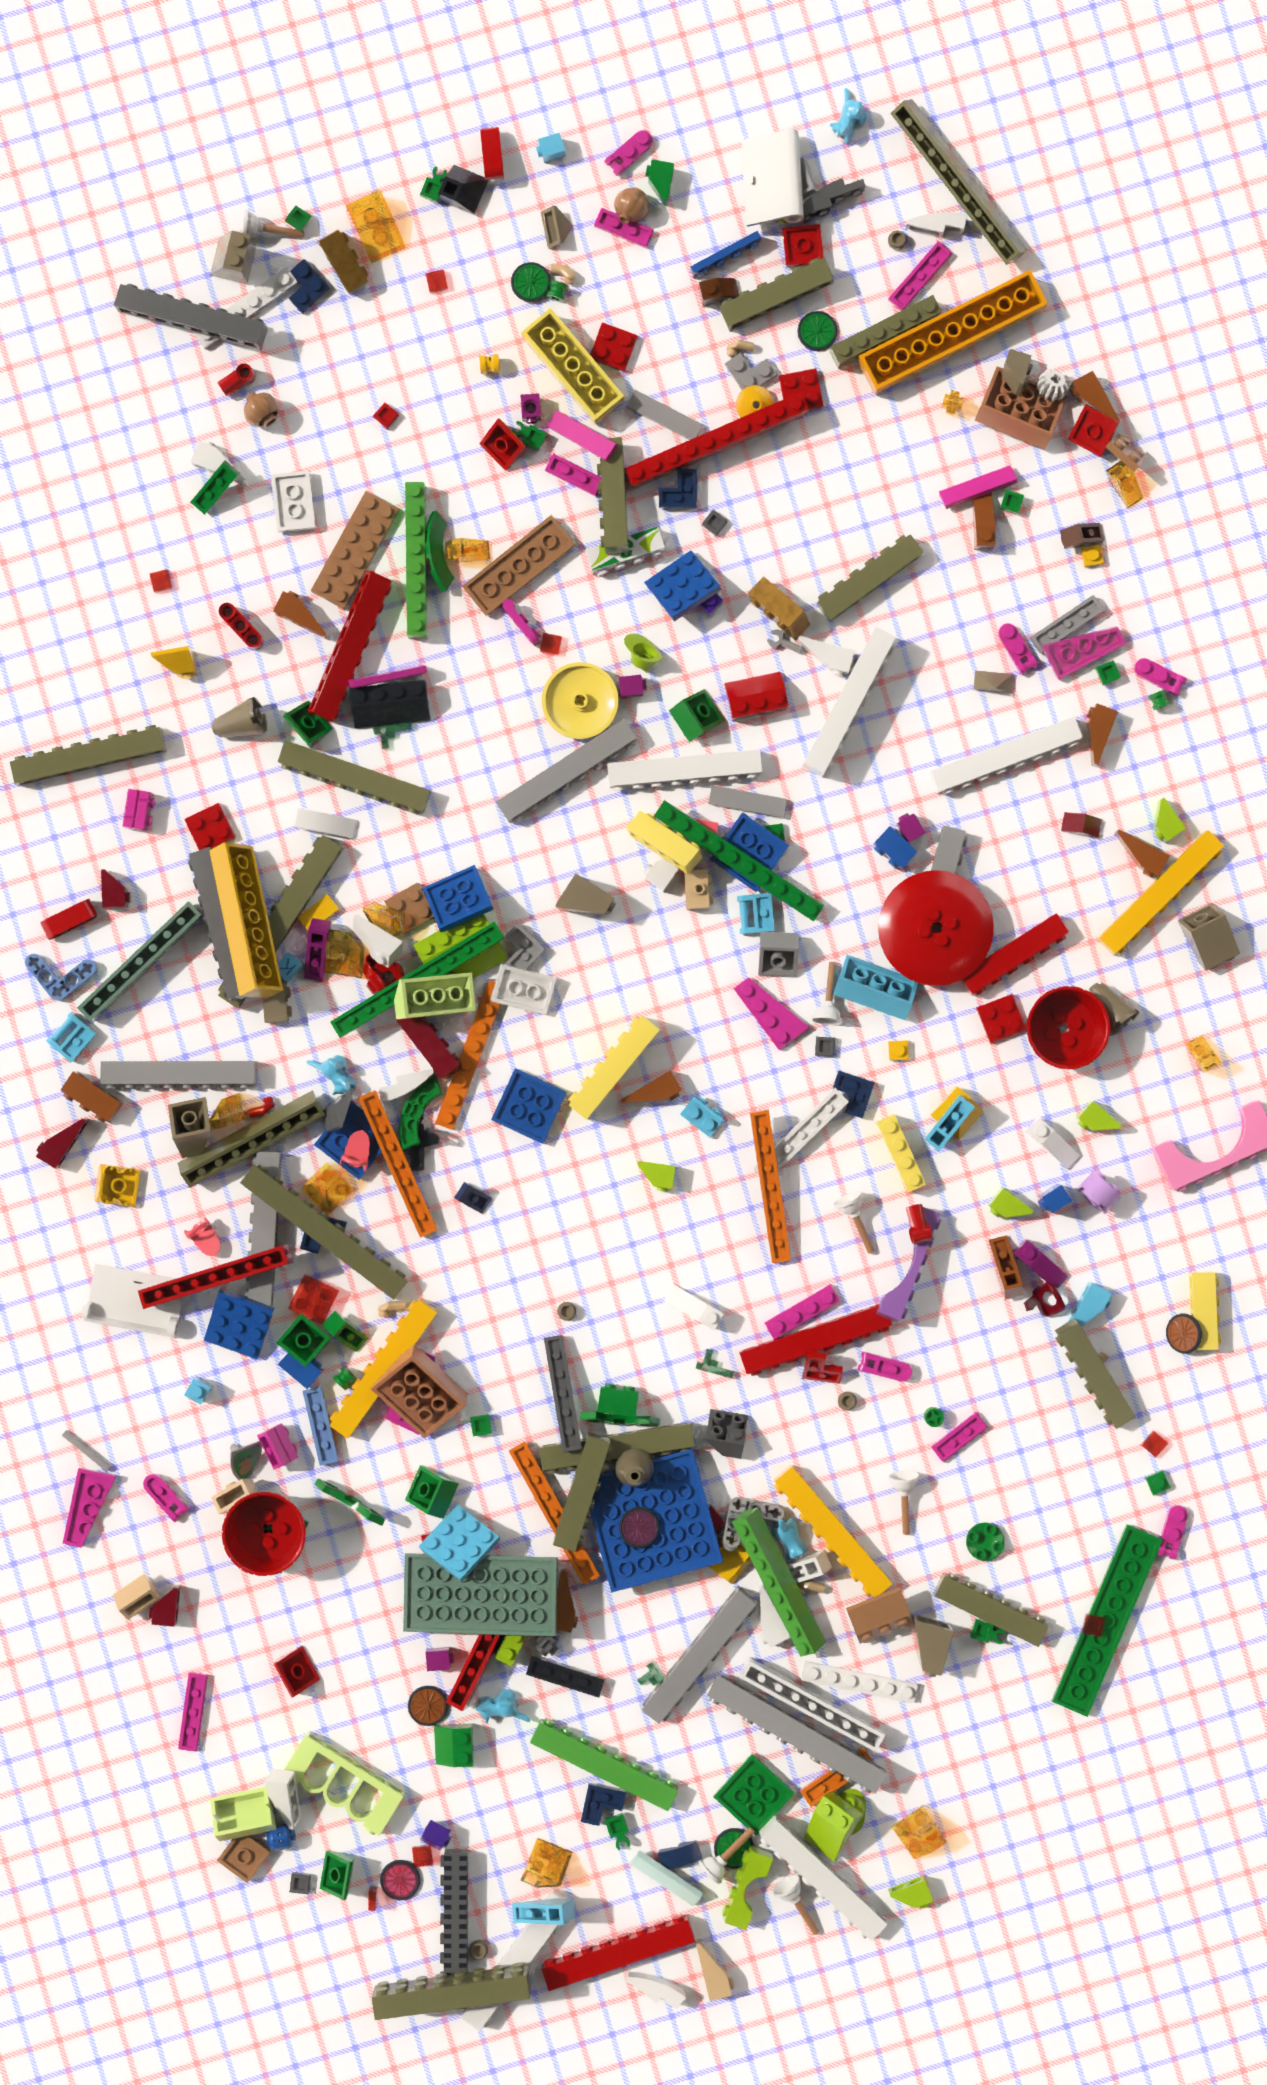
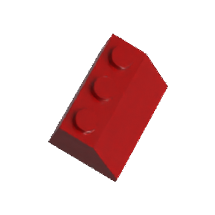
[724,672,789,721]

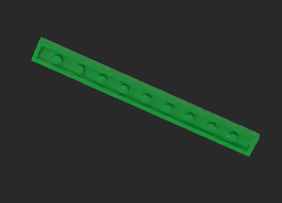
[654,799,824,922]
[330,921,505,1039]

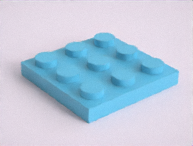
[418,1504,500,1582]

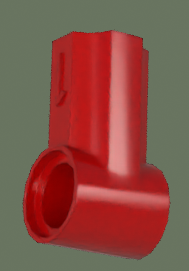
[217,363,256,397]
[905,1204,932,1244]

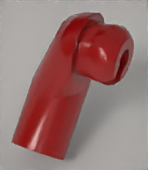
[248,1096,275,1118]

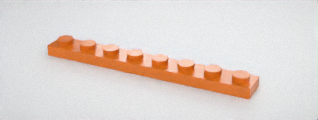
[435,980,500,1130]
[358,1090,437,1238]
[749,1109,791,1263]
[508,1441,600,1586]

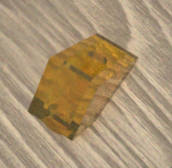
[1106,461,1144,508]
[445,538,490,562]
[362,902,405,937]

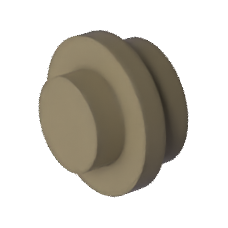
[888,230,907,250]
[557,1301,576,1321]
[838,1391,857,1411]
[469,1939,488,1960]

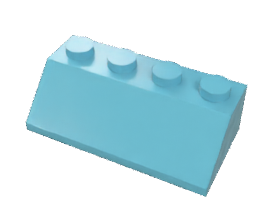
[833,954,918,1020]

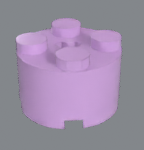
[1076,1170,1121,1215]

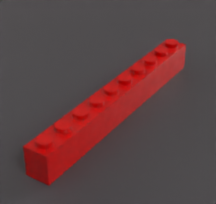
[624,392,809,490]

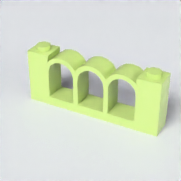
[284,1731,405,1836]

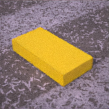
[297,894,339,931]

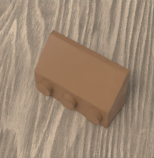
[846,1587,913,1644]

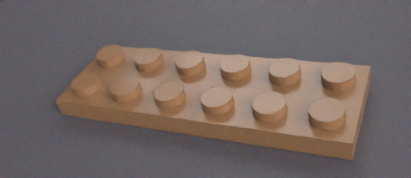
[310,490,399,610]
[462,514,576,617]

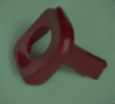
[1023,1282,1066,1317]

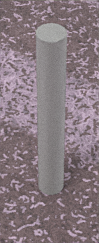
[61,1430,111,1471]

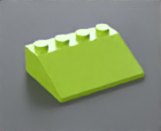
[413,914,509,979]

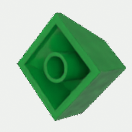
[669,689,725,743]
[276,1314,331,1368]
[597,1383,639,1417]
[405,1465,459,1519]
[434,1723,474,1768]

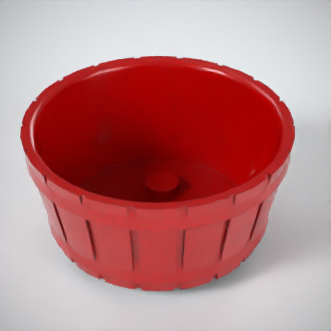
[1026,986,1110,1070]
[222,1492,306,1576]

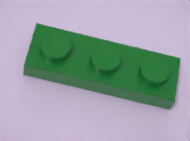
[190,460,240,515]

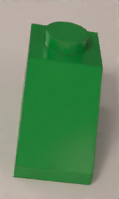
[645,159,674,206]
[323,1311,368,1352]

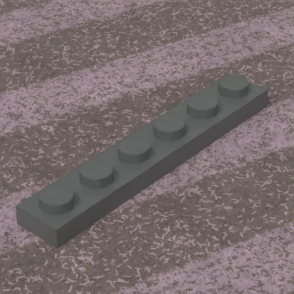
[544,1335,582,1453]

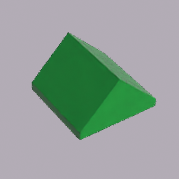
[283,700,333,748]
[319,1850,355,1900]

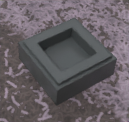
[701,510,728,537]
[815,1036,835,1057]
[289,1872,311,1895]

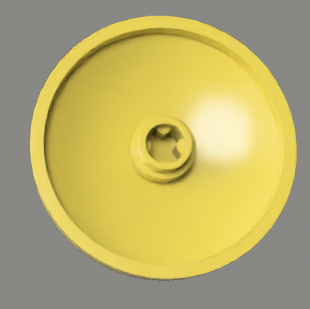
[542,662,618,740]

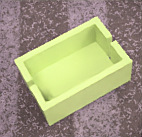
[210,1787,276,1842]

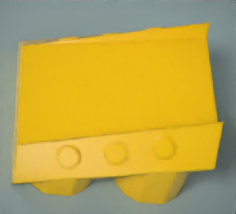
[94,1164,140,1207]
[708,1535,751,1584]

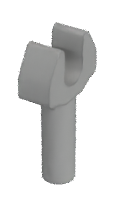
[767,629,802,654]

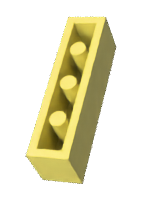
[626,810,703,875]
[875,1114,926,1192]
[1189,1271,1221,1350]

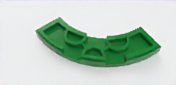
[425,510,454,592]
[399,1076,443,1151]
[580,1411,660,1427]
[314,1478,385,1526]

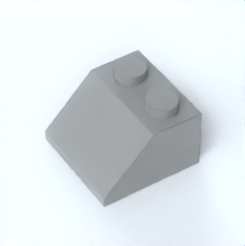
[758,932,799,977]

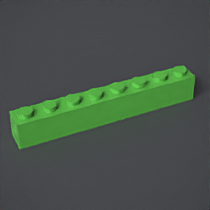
[405,482,428,639]
[732,1508,826,1657]
[530,1718,679,1811]

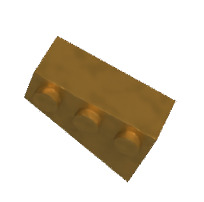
[317,230,369,293]
[748,576,811,641]

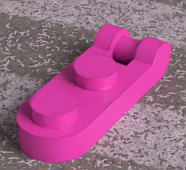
[604,130,652,176]
[503,599,541,647]
[998,623,1039,676]
[1134,658,1187,696]
[857,1351,912,1382]
[143,1473,190,1523]
[1157,1505,1188,1560]

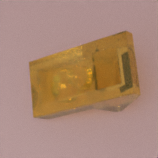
[1185,1035,1222,1073]

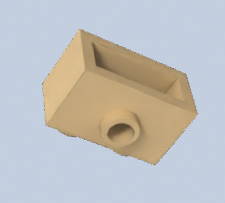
[684,869,713,910]
[211,1478,258,1514]
[113,1573,160,1620]

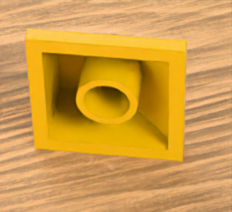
[150,646,198,679]
[930,1086,984,1140]

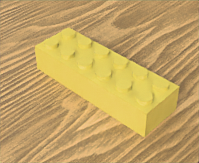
[521,308,624,425]
[568,1016,660,1120]

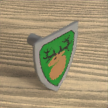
[230,1441,262,1481]

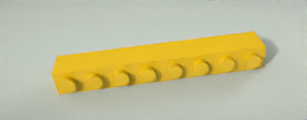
[1097,830,1224,955]
[329,1298,438,1439]
[774,1465,893,1597]

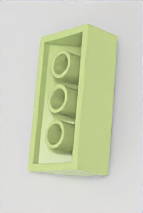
[394,972,476,1019]

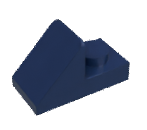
[454,1182,492,1214]

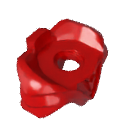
[363,954,405,995]

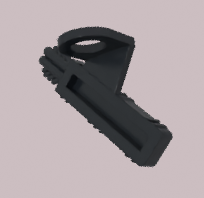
[410,1112,442,1171]

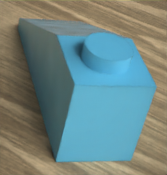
[924,1095,975,1152]
[1068,1282,1112,1326]
[512,1898,575,1925]

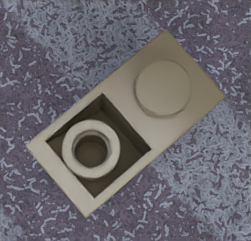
[1001,349,1033,396]
[263,983,292,1023]

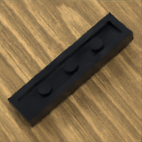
[526,1655,605,1698]

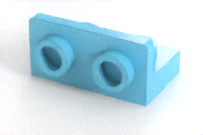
[680,1096,724,1138]

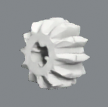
[1036,368,1070,402]

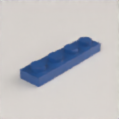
[690,230,761,278]

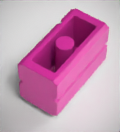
[122,789,156,831]
[257,1423,298,1470]

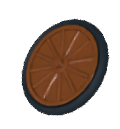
[1166,1313,1202,1354]
[407,1685,448,1726]

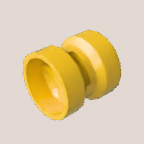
[479,354,500,374]

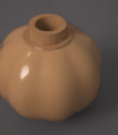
[614,187,650,224]
[243,392,278,428]

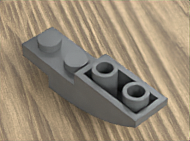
[795,178,866,224]

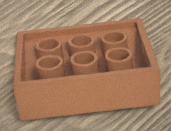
[974,366,1067,450]
[371,1344,468,1439]

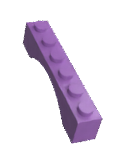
[876,1207,941,1323]

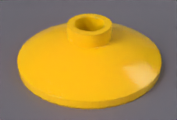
[736,385,774,418]

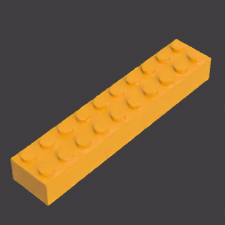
[857,270,1048,395]

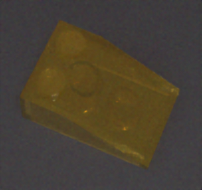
[345,189,406,263]

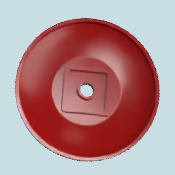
[878,870,994,986]

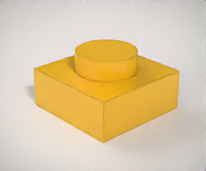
[1081,544,1104,567]
[888,1040,909,1060]

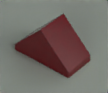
[1061,812,1102,838]

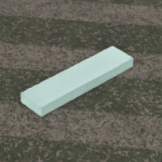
[629,1850,703,1907]

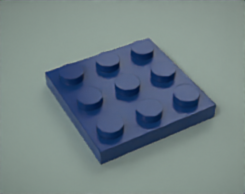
[644,550,722,622]
[709,812,789,892]
[423,865,494,933]
[491,1068,567,1144]
[314,1100,382,1180]
[204,1289,275,1360]

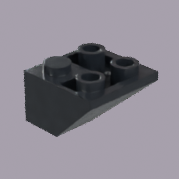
[438,164,489,215]

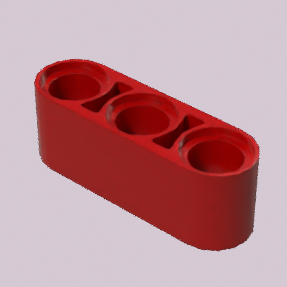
[480,127,504,181]
[218,602,264,650]
[40,898,98,940]

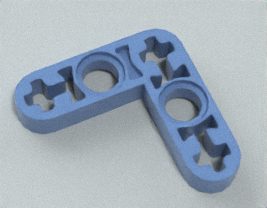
[25,953,98,1001]

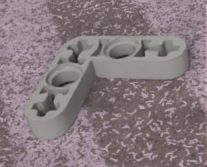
[722,1497,784,1551]

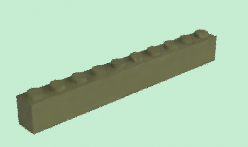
[890,99,1028,265]
[218,835,344,1009]
[240,1164,408,1300]

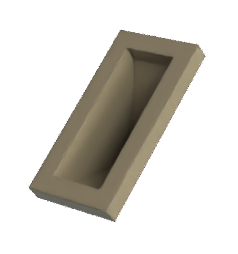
[541,205,573,249]
[973,670,1013,693]

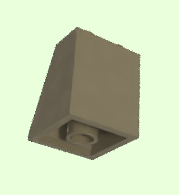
[210,230,256,284]
[555,873,616,916]
[1177,903,1241,971]
[168,1097,211,1158]
[912,1614,954,1677]

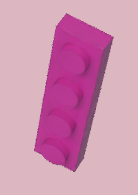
[764,1284,840,1339]

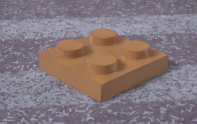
[1105,433,1147,472]
[384,883,434,935]
[217,1835,271,1884]

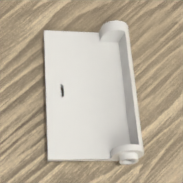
[742,127,804,227]
[80,1263,183,1338]

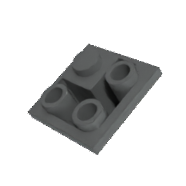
[706,1409,748,1459]

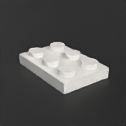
[271,470,316,533]
[491,963,557,1015]

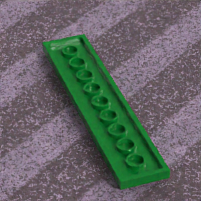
[1051,1523,1163,1717]

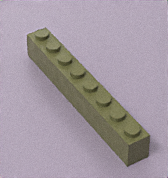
[9,725,167,786]
[277,740,431,815]
[177,1090,325,1188]
[539,1422,695,1473]

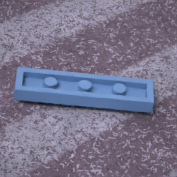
[302,1386,339,1466]

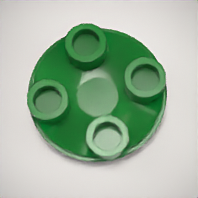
[966,1522,1004,1561]

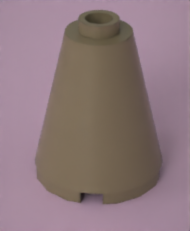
[211,697,267,737]
[1089,982,1140,1036]
[615,1449,654,1488]

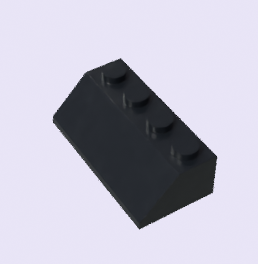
[349,680,431,729]

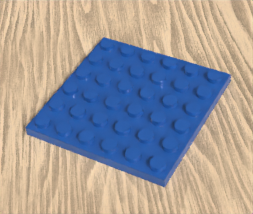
[590,1449,723,1593]

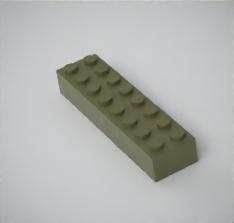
[371,1962,531,2020]

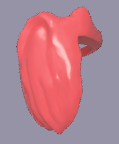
[340,1130,370,1171]
[184,1216,220,1256]

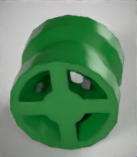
[546,280,569,302]
[1148,689,1171,711]
[333,1366,357,1391]
[924,1407,944,1427]

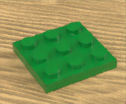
[713,1753,795,1836]

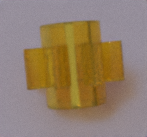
[942,390,964,415]

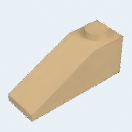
[696,1938,735,2001]

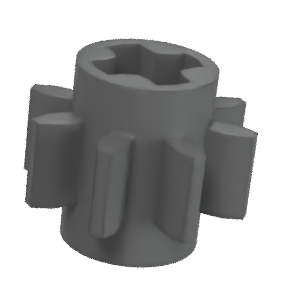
[535,1636,559,1657]

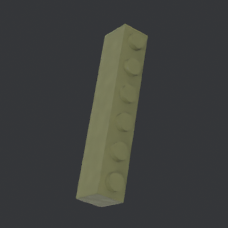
[719,258,834,331]
[829,295,942,369]
[596,437,629,554]
[816,534,924,623]
[1054,1318,1136,1430]
[553,1432,613,1552]
[933,1572,1049,1647]

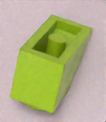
[1153,797,1186,843]
[1076,1101,1122,1131]
[637,1160,676,1192]
[987,1187,1034,1218]
[888,1875,933,1909]

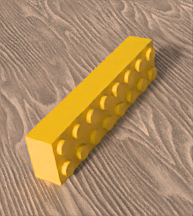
[210,842,283,998]

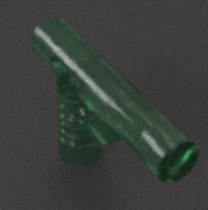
[373,722,412,749]
[695,1348,734,1378]
[637,1661,663,1686]

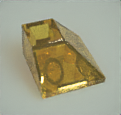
[324,929,365,978]
[209,1093,249,1130]
[301,1162,355,1215]
[891,1805,947,1859]
[520,1837,573,1888]

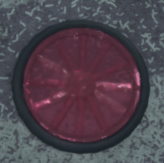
[619,1507,660,1548]
[380,1860,421,1900]

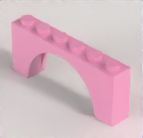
[1151,1100,1267,1192]

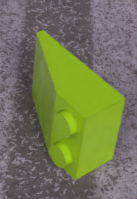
[803,1791,863,1862]

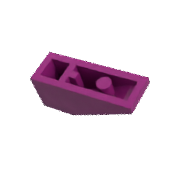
[304,918,331,982]
[1013,1239,1068,1289]

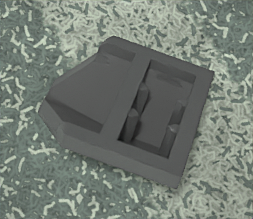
[322,1092,353,1133]

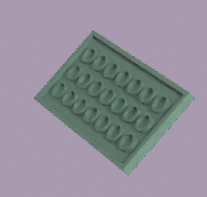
[403,1553,558,1636]

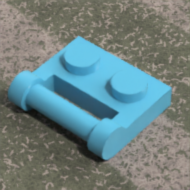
[737,893,774,934]
[46,1012,97,1063]

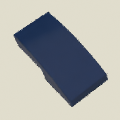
[658,1840,703,1869]

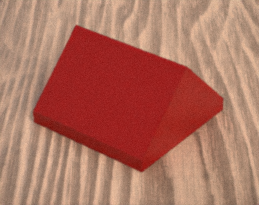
[479,418,527,471]
[274,1645,320,1698]

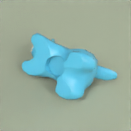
[830,88,867,144]
[306,1055,357,1095]
[771,1518,808,1560]
[476,1689,531,1724]

